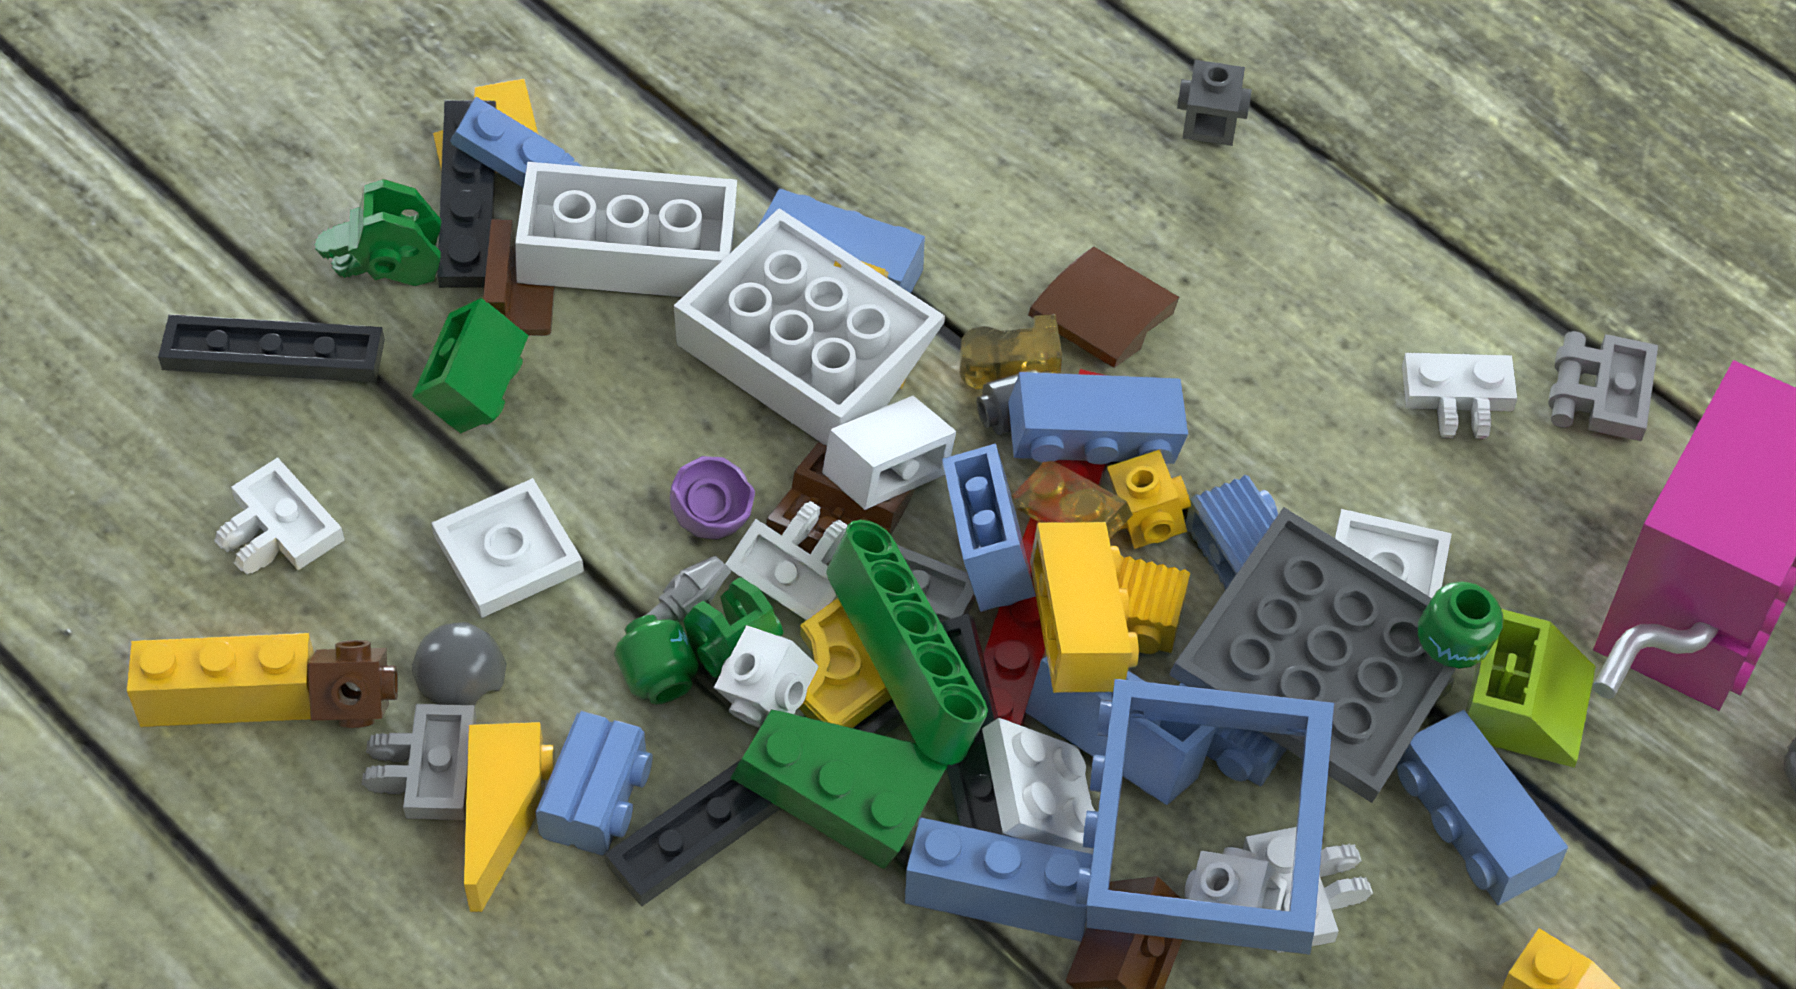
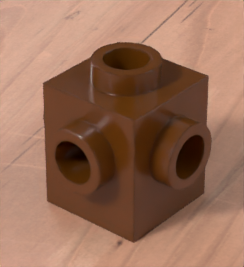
[308,640,398,728]

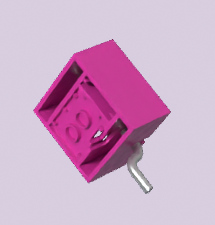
[1593,360,1796,711]

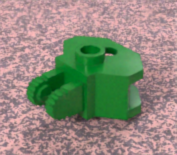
[314,179,441,286]
[683,577,783,678]

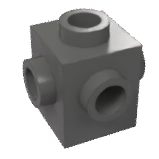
[1177,60,1252,146]

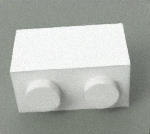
[822,396,956,510]

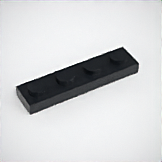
[437,100,497,288]
[158,314,385,383]
[940,613,1012,837]

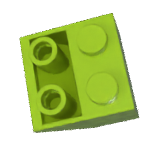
[1466,609,1596,768]

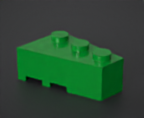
[730,709,948,870]

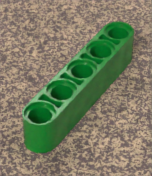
[826,520,988,765]

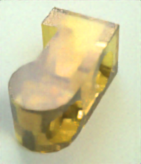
[959,314,1062,389]

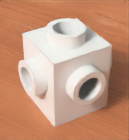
[714,626,819,727]
[1185,847,1287,910]

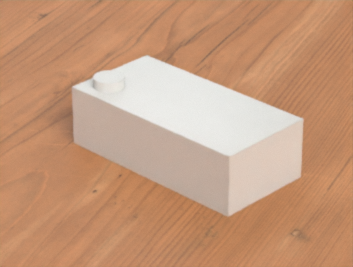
[515,162,737,297]

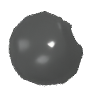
[412,622,507,706]

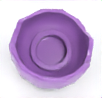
[670,456,755,540]

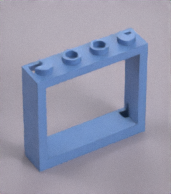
[1076,679,1334,955]

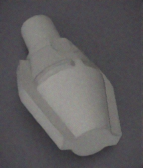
[646,556,731,622]

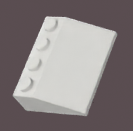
[674,208,945,446]

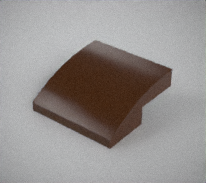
[1028,246,1180,368]
[766,442,915,562]

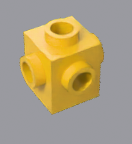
[1106,449,1191,549]

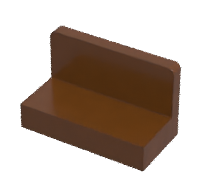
[483,219,555,336]
[1066,876,1183,989]

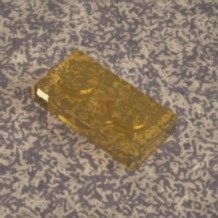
[1011,460,1133,539]

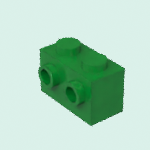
[412,298,529,434]

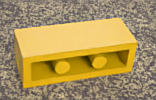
[1030,522,1139,693]
[127,633,314,727]

